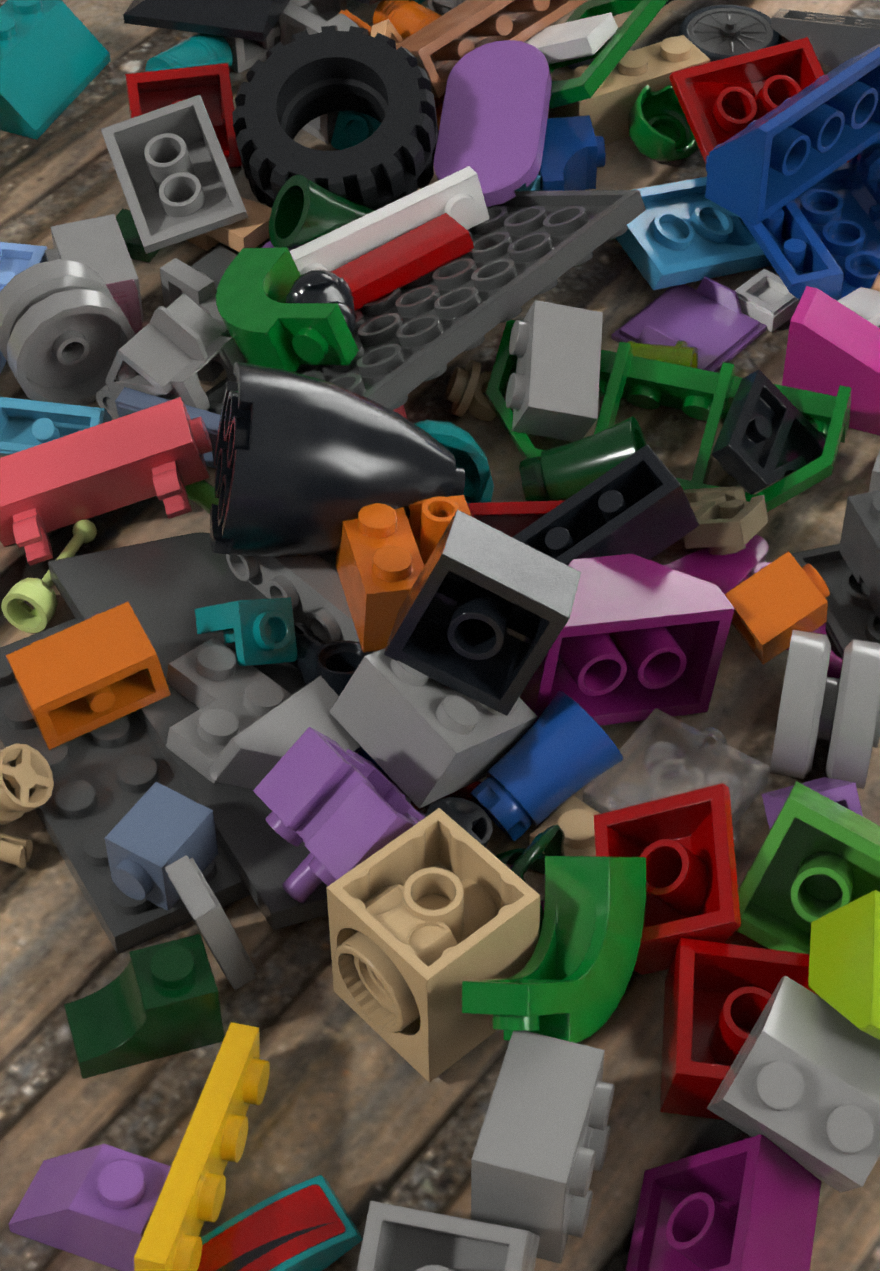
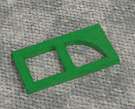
[548,0,668,109]

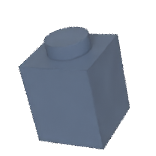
[105,782,218,911]

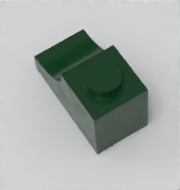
[64,933,224,1079]

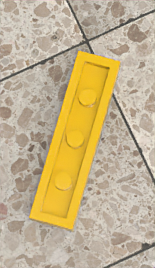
[134,1022,270,1271]

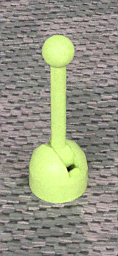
[1,519,97,633]

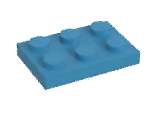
[616,177,772,290]

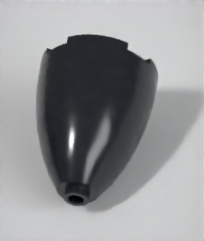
[210,362,465,557]

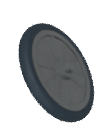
[678,5,781,62]

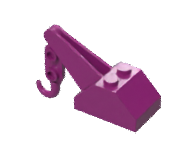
[520,534,843,726]

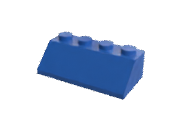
[705,44,880,225]

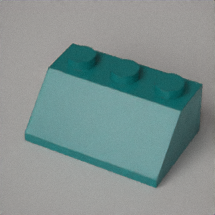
[0,0,110,140]

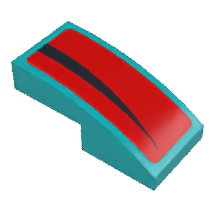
[198,1175,363,1271]

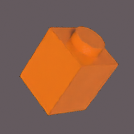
[725,551,830,665]

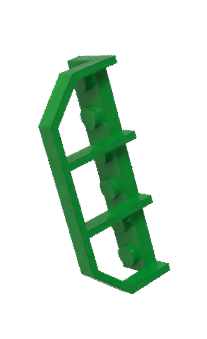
[486,320,851,512]

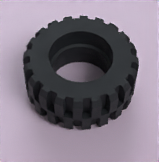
[233,25,438,210]

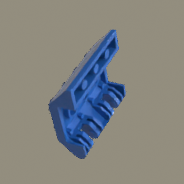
[706,139,880,301]

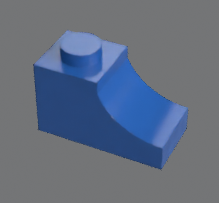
[538,115,606,191]

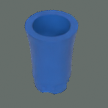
[470,691,624,842]

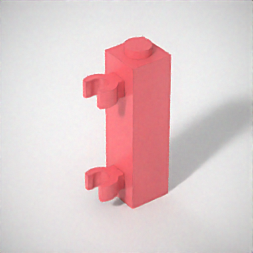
[0,397,213,566]

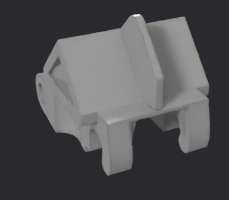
[96,293,246,419]

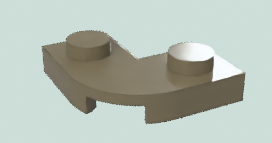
[682,487,768,555]

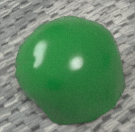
[628,85,699,162]

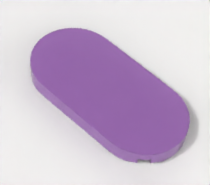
[434,40,552,207]

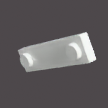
[290,166,490,275]

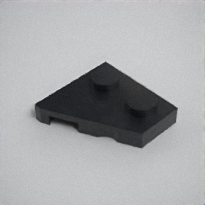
[711,369,826,495]

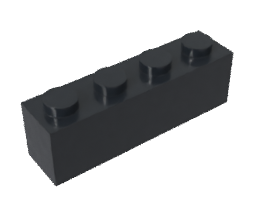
[513,444,700,565]

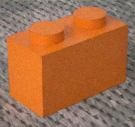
[6,601,171,750]

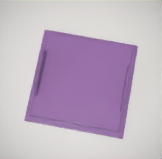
[611,276,767,372]

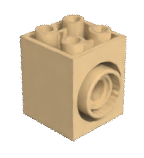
[326,808,541,1083]

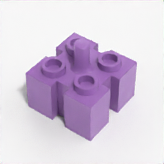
[253,726,426,903]

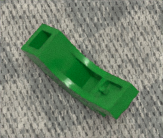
[216,247,359,372]
[462,856,646,1043]

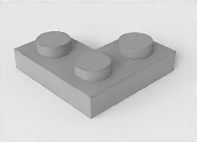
[166,637,292,784]

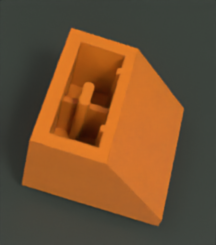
[336,495,472,652]

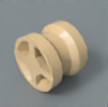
[0,743,54,825]

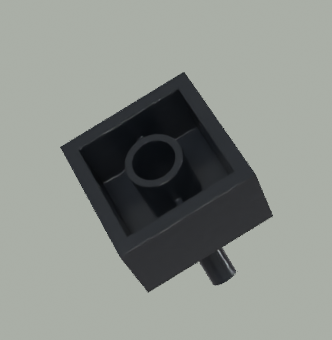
[384,509,581,716]

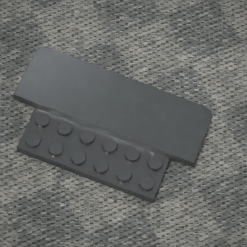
[0,532,425,954]

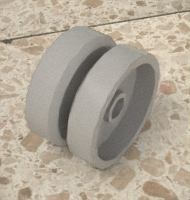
[0,259,135,406]
[770,629,880,789]

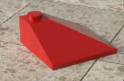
[669,37,849,164]

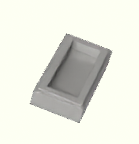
[165,855,257,990]

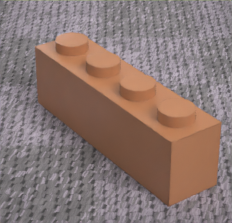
[396,0,588,98]

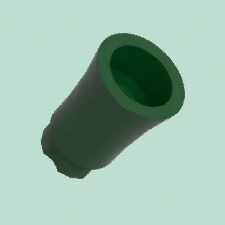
[269,174,375,251]
[519,416,647,501]

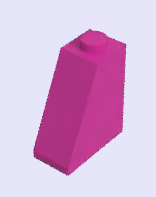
[782,286,880,435]

